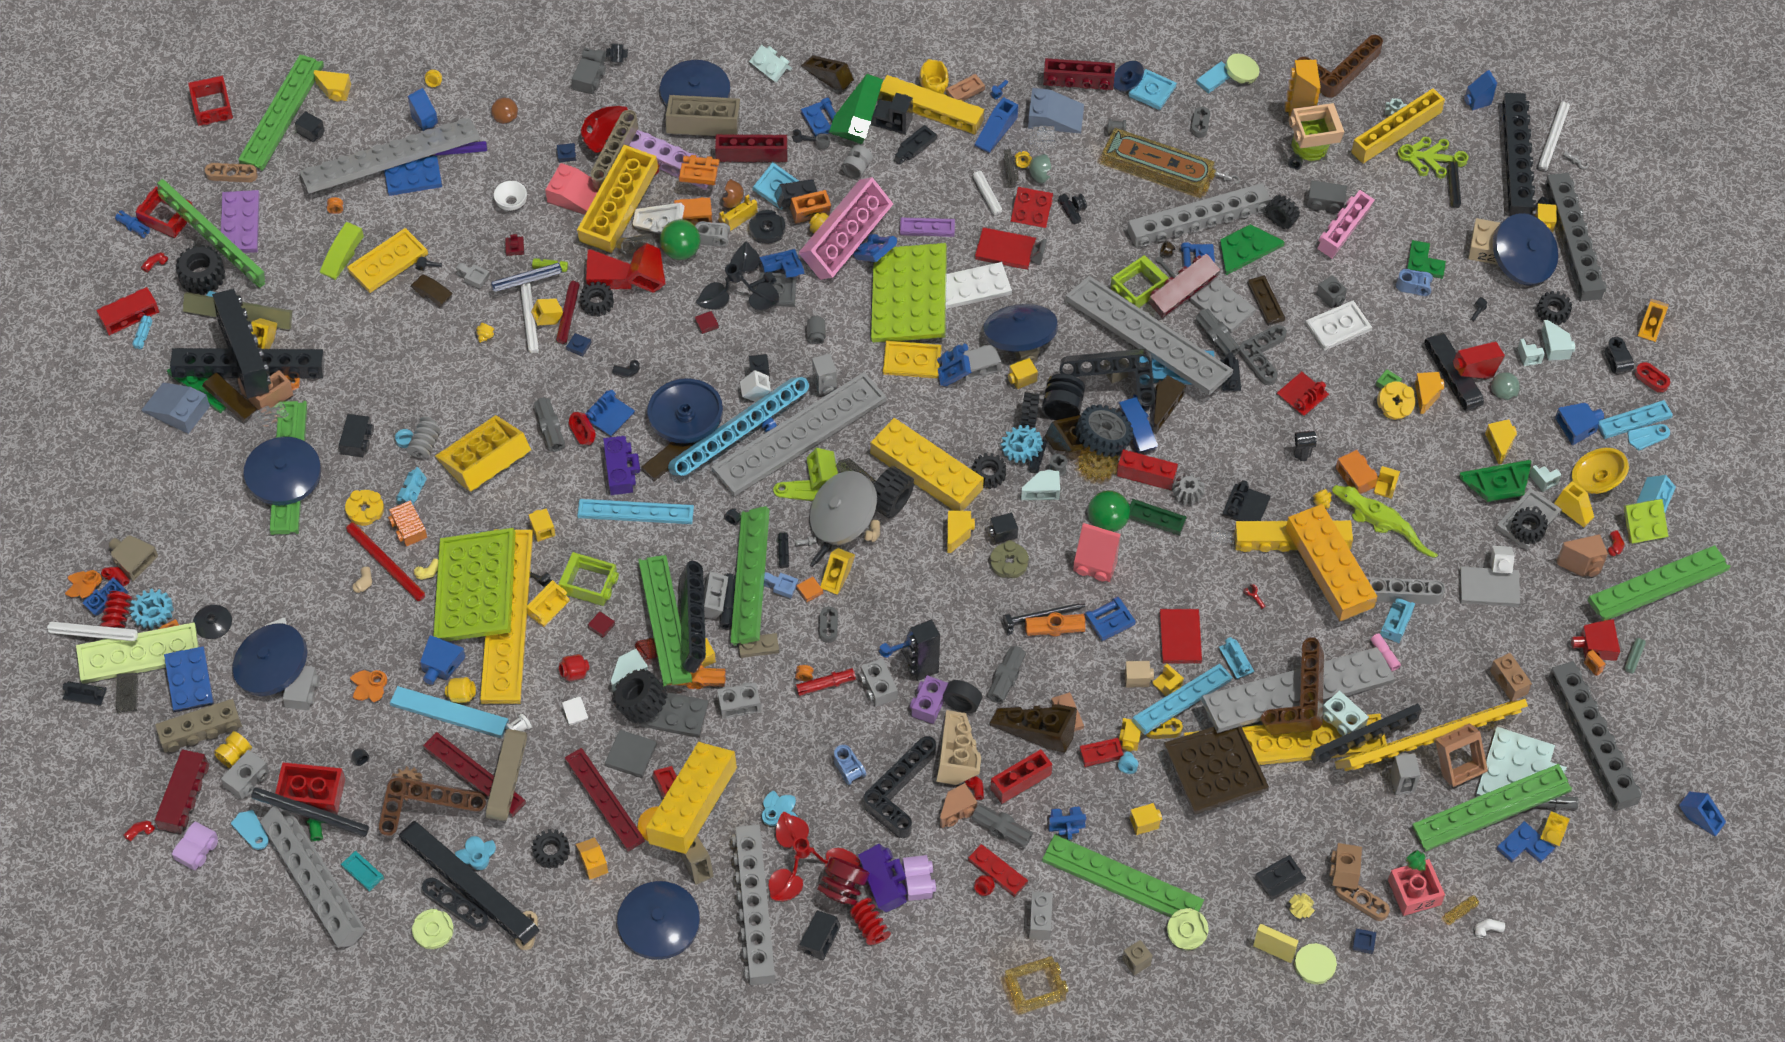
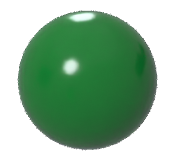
[660,219,701,260]
[1087,490,1130,532]

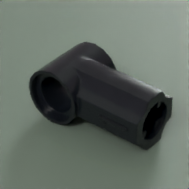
[1294,431,1317,461]

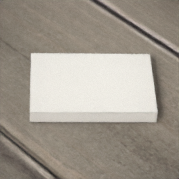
[1305,300,1372,351]

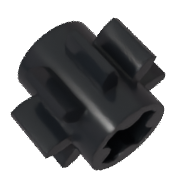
[606,43,628,62]

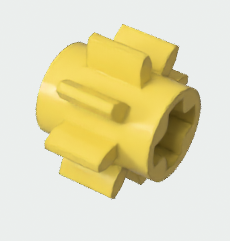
[1289,893,1315,919]

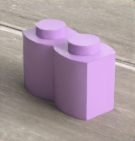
[172,821,218,871]
[902,855,936,901]

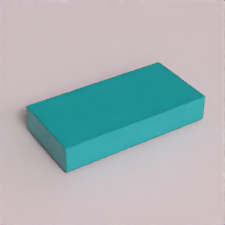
[341,851,384,892]

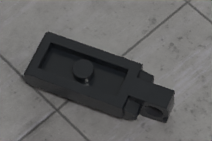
[894,125,938,165]

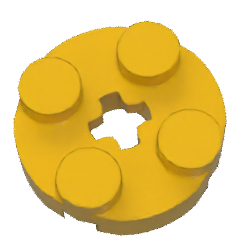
[1377,382,1415,420]
[345,490,384,526]

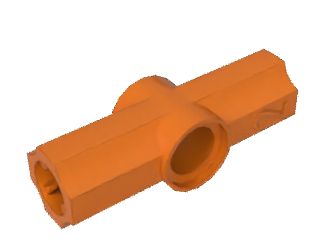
[1025,612,1086,637]
[666,665,726,689]

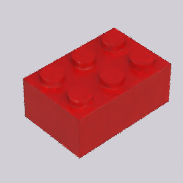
[275,762,345,815]

